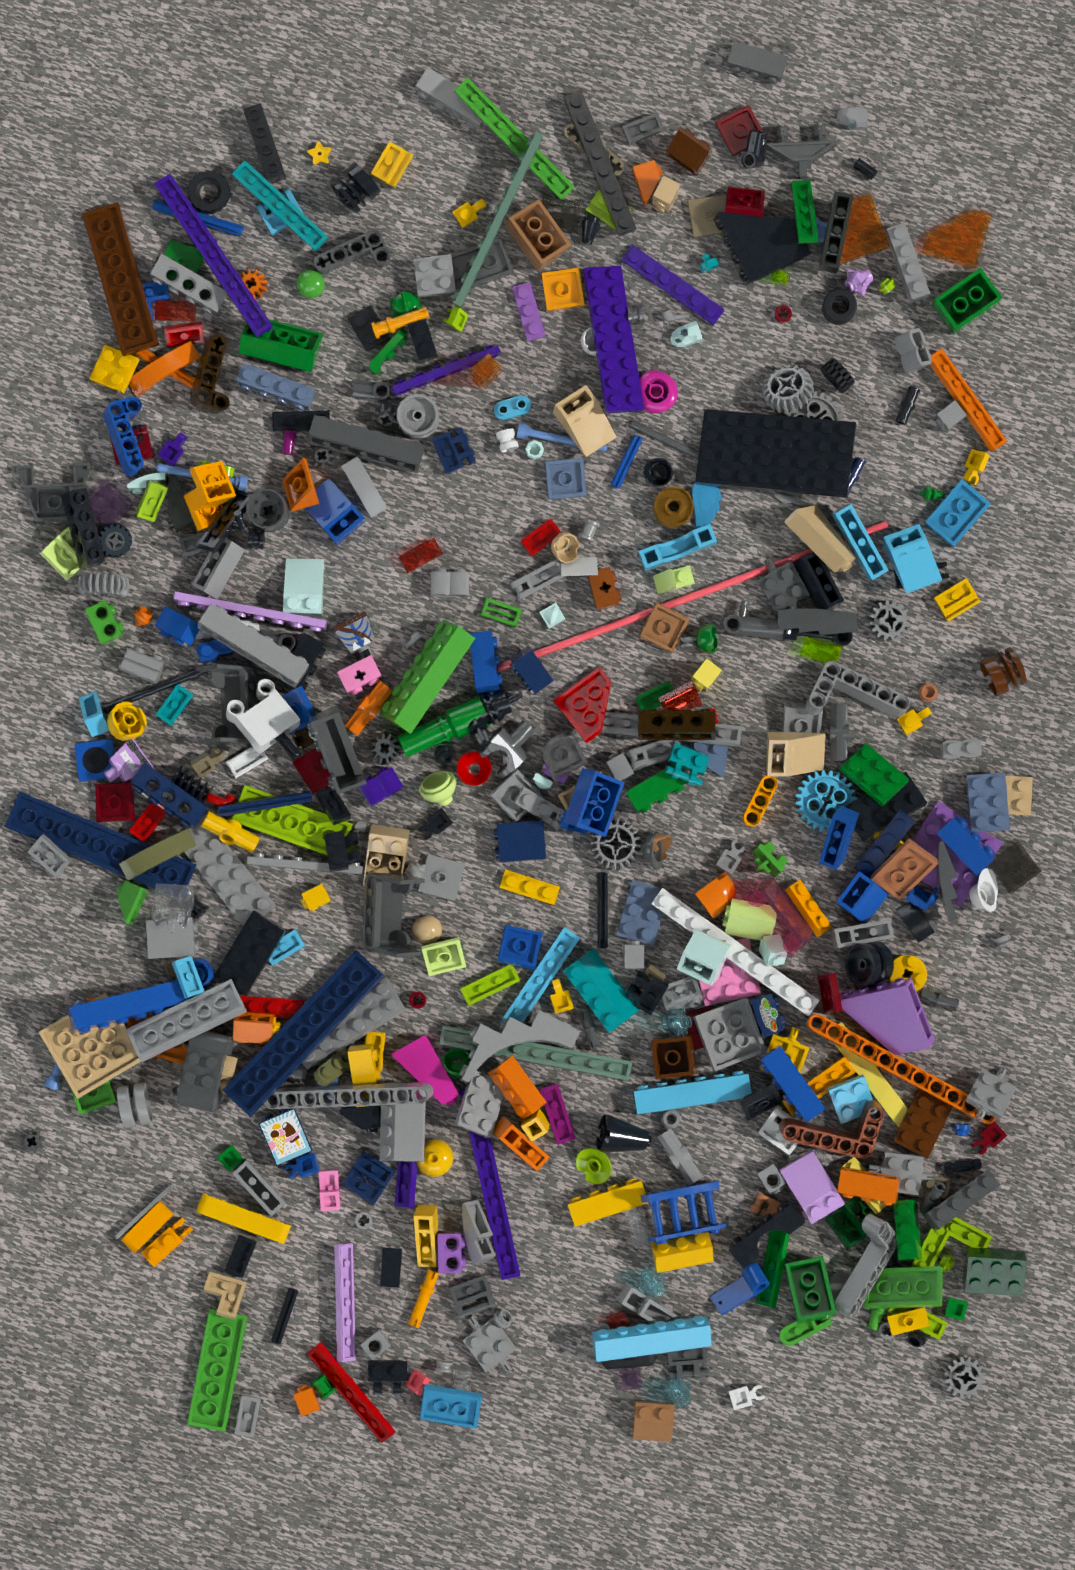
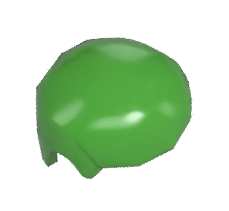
[296,269,325,299]

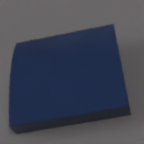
[341,1150,396,1206]

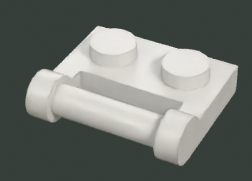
[758,1104,805,1155]

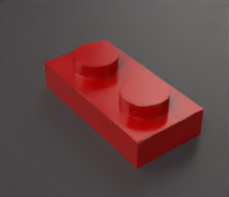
[520,519,562,557]
[129,803,167,843]

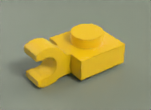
[452,199,486,228]
[963,449,990,486]
[897,707,932,736]
[550,978,574,1014]

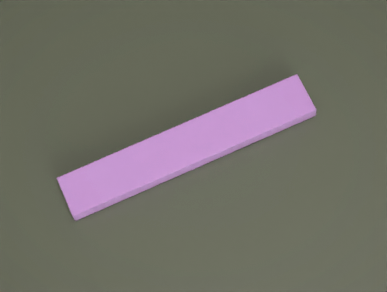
[334,1243,356,1362]

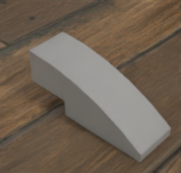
[341,456,387,518]
[462,1200,496,1265]
[617,1284,680,1323]

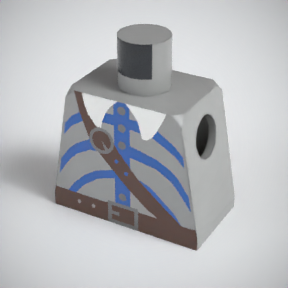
[333,611,375,659]

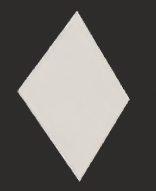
[561,557,598,576]

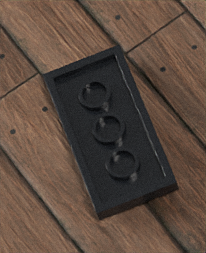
[844,772,927,841]
[214,910,286,996]

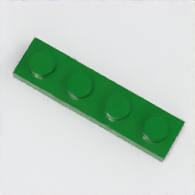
[791,180,818,244]
[756,1230,790,1308]

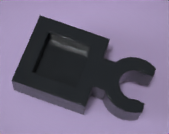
[418,808,453,840]

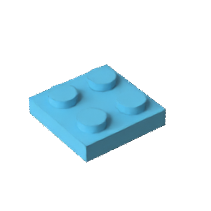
[827,1074,877,1124]

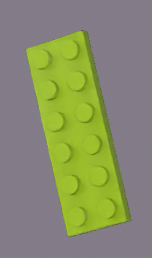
[232,785,353,856]

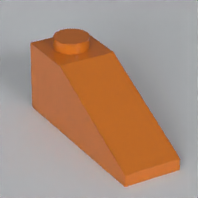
[493,1116,550,1171]

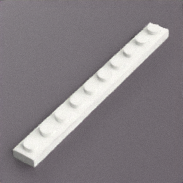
[651,888,820,1016]

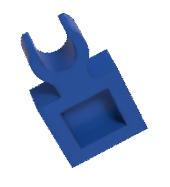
[284,1153,320,1179]

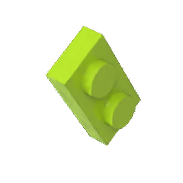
[136,480,168,522]

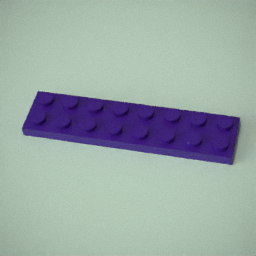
[583,266,644,414]

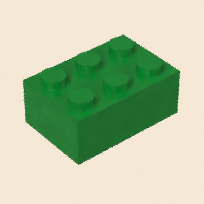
[932,267,1003,335]
[784,1256,836,1325]

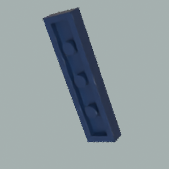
[854,810,915,879]

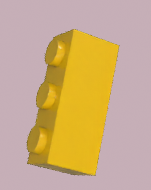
[348,1043,381,1107]
[651,1232,714,1273]

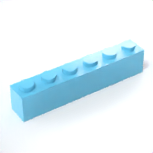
[633,1071,752,1114]
[592,1316,712,1362]

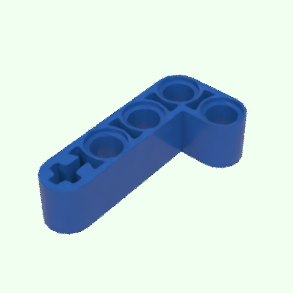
[103,397,144,476]

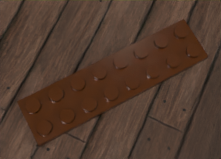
[82,202,160,356]

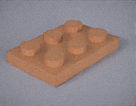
[871,839,938,900]

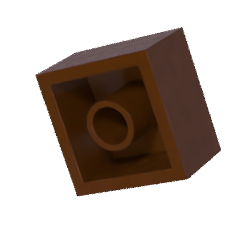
[651,1035,697,1079]

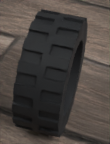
[187,170,230,214]

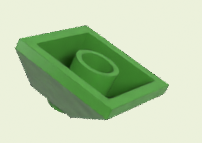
[117,881,148,925]

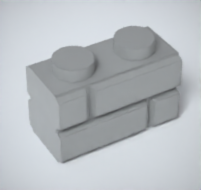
[120,646,165,685]

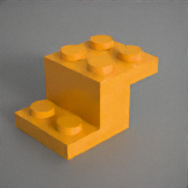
[184,461,236,531]

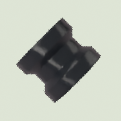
[248,530,265,550]

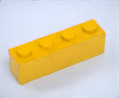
[568,1178,647,1227]

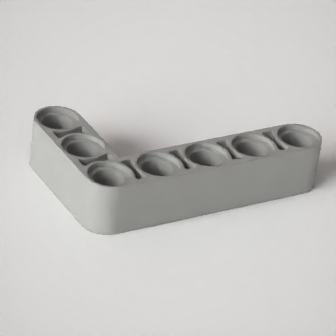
[805,661,910,718]
[834,1214,897,1318]

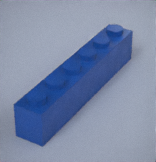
[67,980,187,1034]

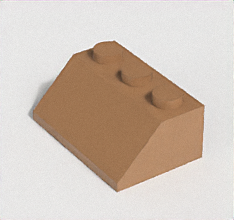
[505,199,572,272]

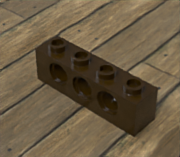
[638,709,715,740]

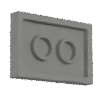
[454,1071,504,1138]

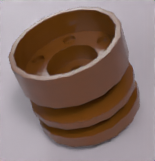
[979,647,1027,697]

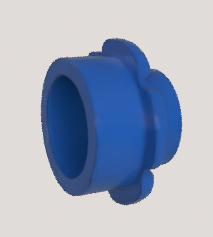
[952,1123,971,1136]

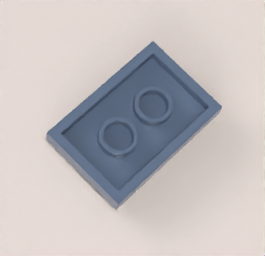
[966,773,1010,833]
[616,880,669,946]

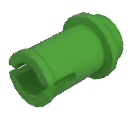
[866,1308,885,1331]

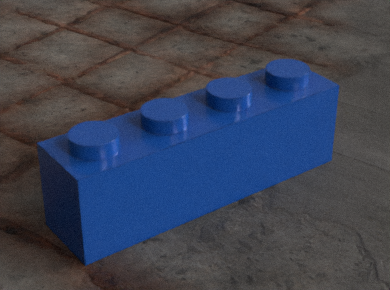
[760,1045,825,1122]

